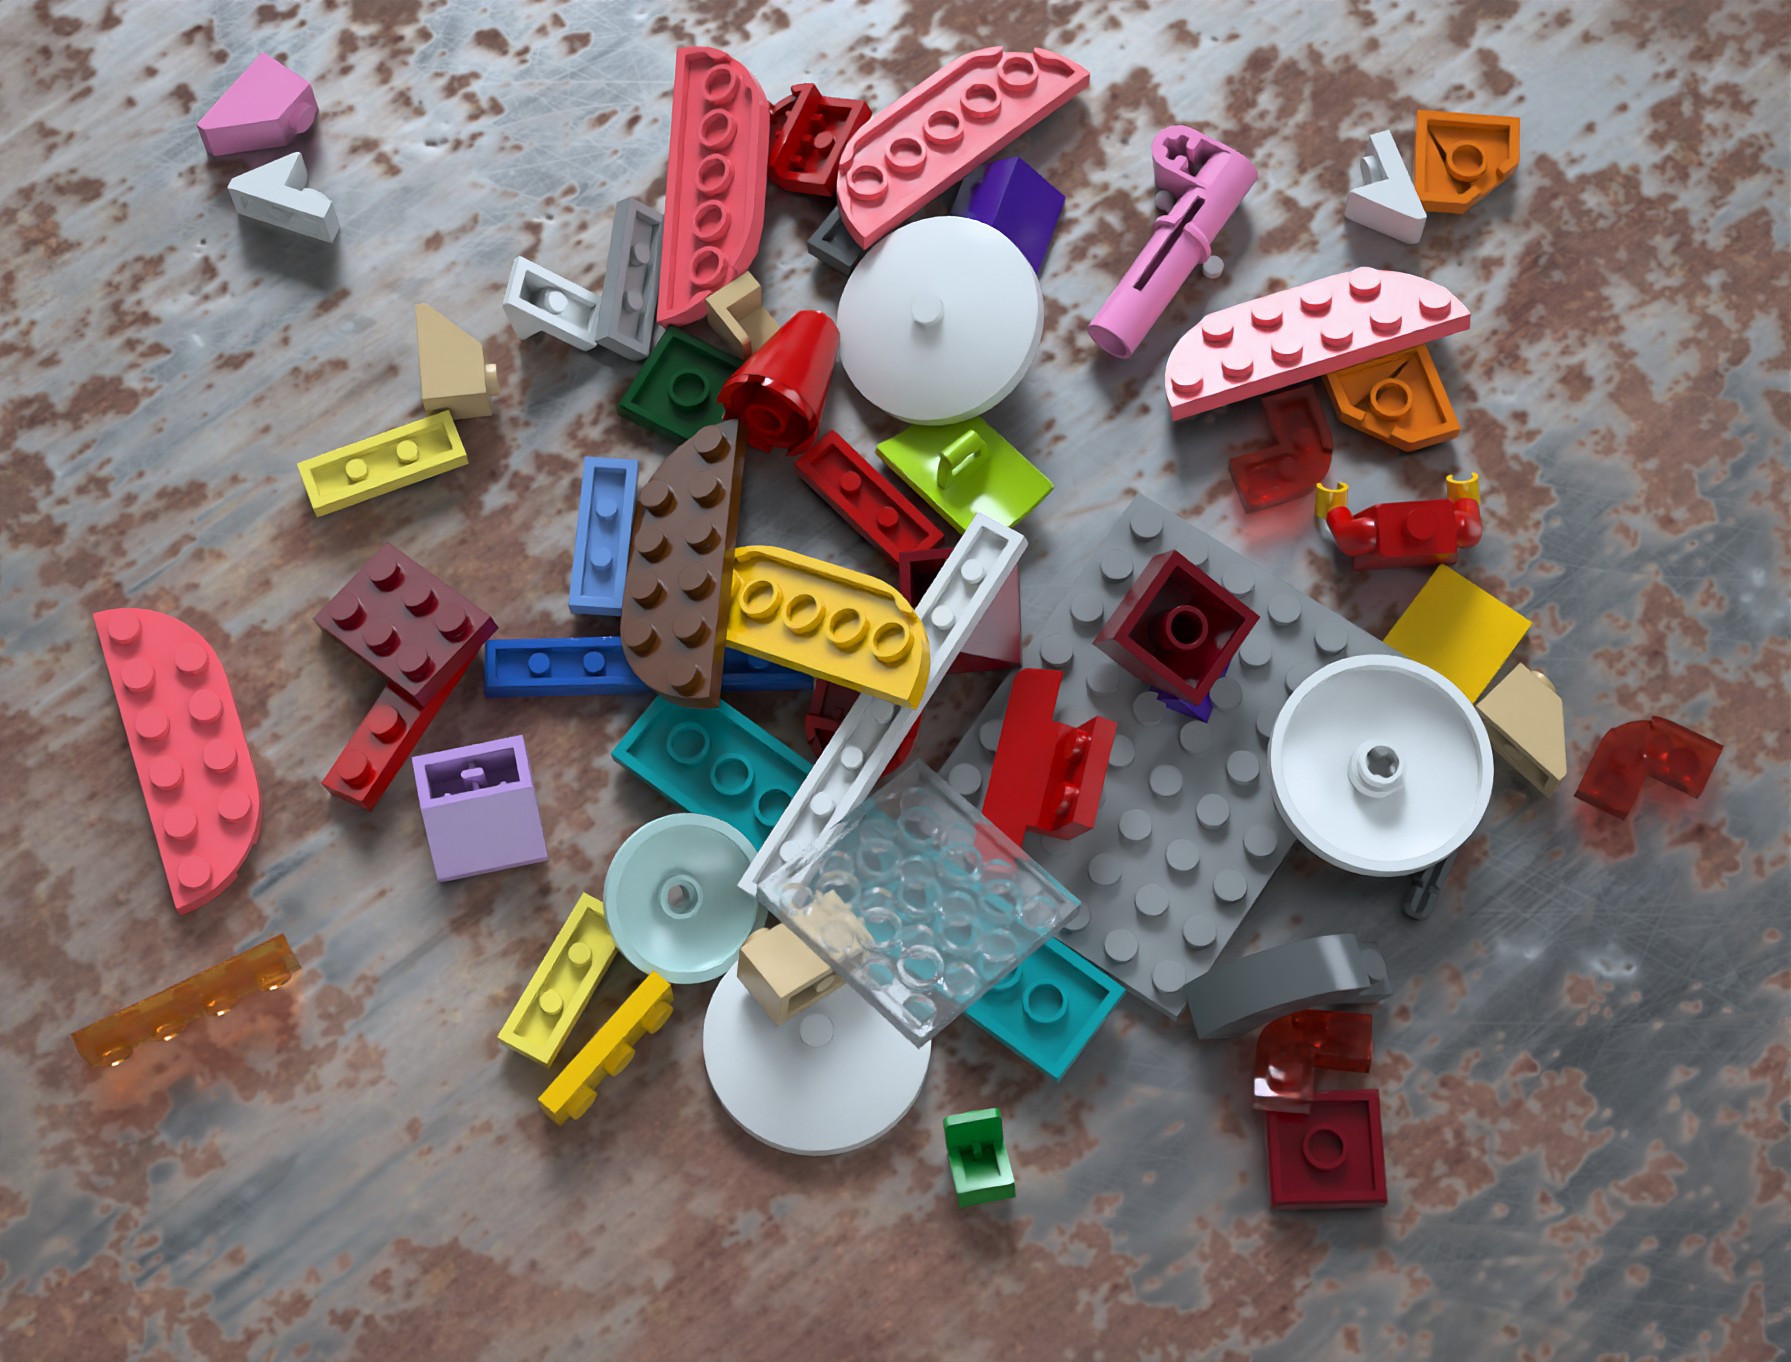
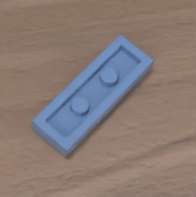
[568,457,640,616]

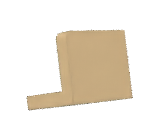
[705,271,780,362]

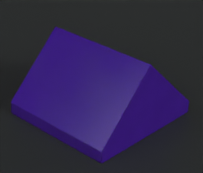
[949,156,1066,276]

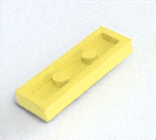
[297,410,469,518]
[497,892,619,1069]

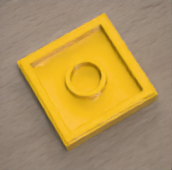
[1382,563,1532,706]

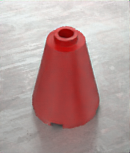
[717,310,840,456]

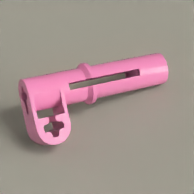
[1087,125,1258,359]

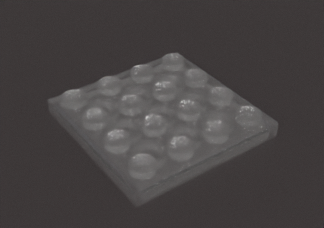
[755,758,1082,1049]

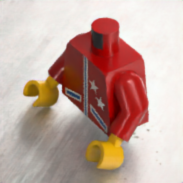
[1314,473,1482,571]

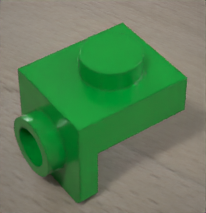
[943,1108,1016,1208]

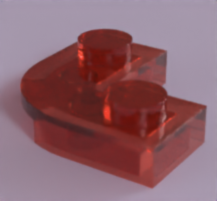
[1228,384,1334,514]
[1574,716,1724,821]
[1252,1009,1372,1114]

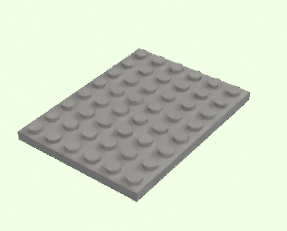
[900,492,1412,1022]

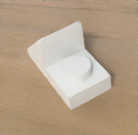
[1344,130,1427,245]
[228,152,340,243]
[502,256,602,352]

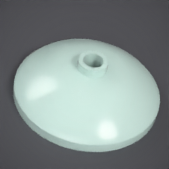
[603,813,769,984]

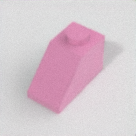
[196,52,319,156]

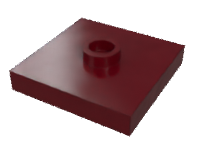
[1262,1089,1388,1210]

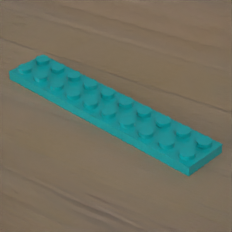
[610,695,1126,1084]

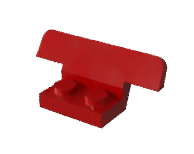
[972,668,1117,880]

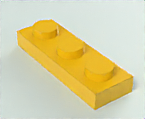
[538,970,674,1127]

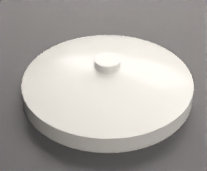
[836,216,1044,426]
[1267,654,1494,877]
[703,949,931,1156]

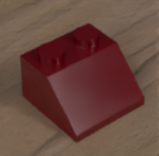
[1092,549,1260,706]

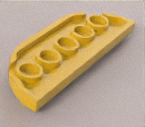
[725,545,931,711]

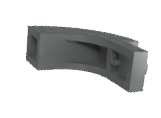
[1183,933,1393,1039]

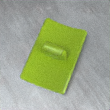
[875,415,1054,536]

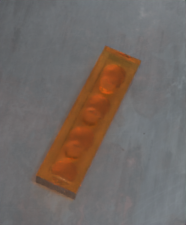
[71,933,302,1068]

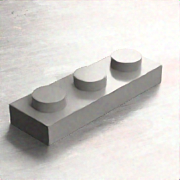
[595,197,664,362]

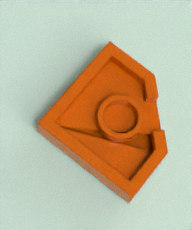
[1412,110,1520,214]
[1321,343,1461,452]

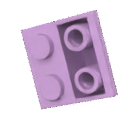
[412,735,549,883]

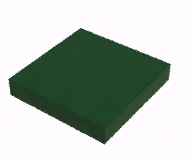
[616,324,745,446]

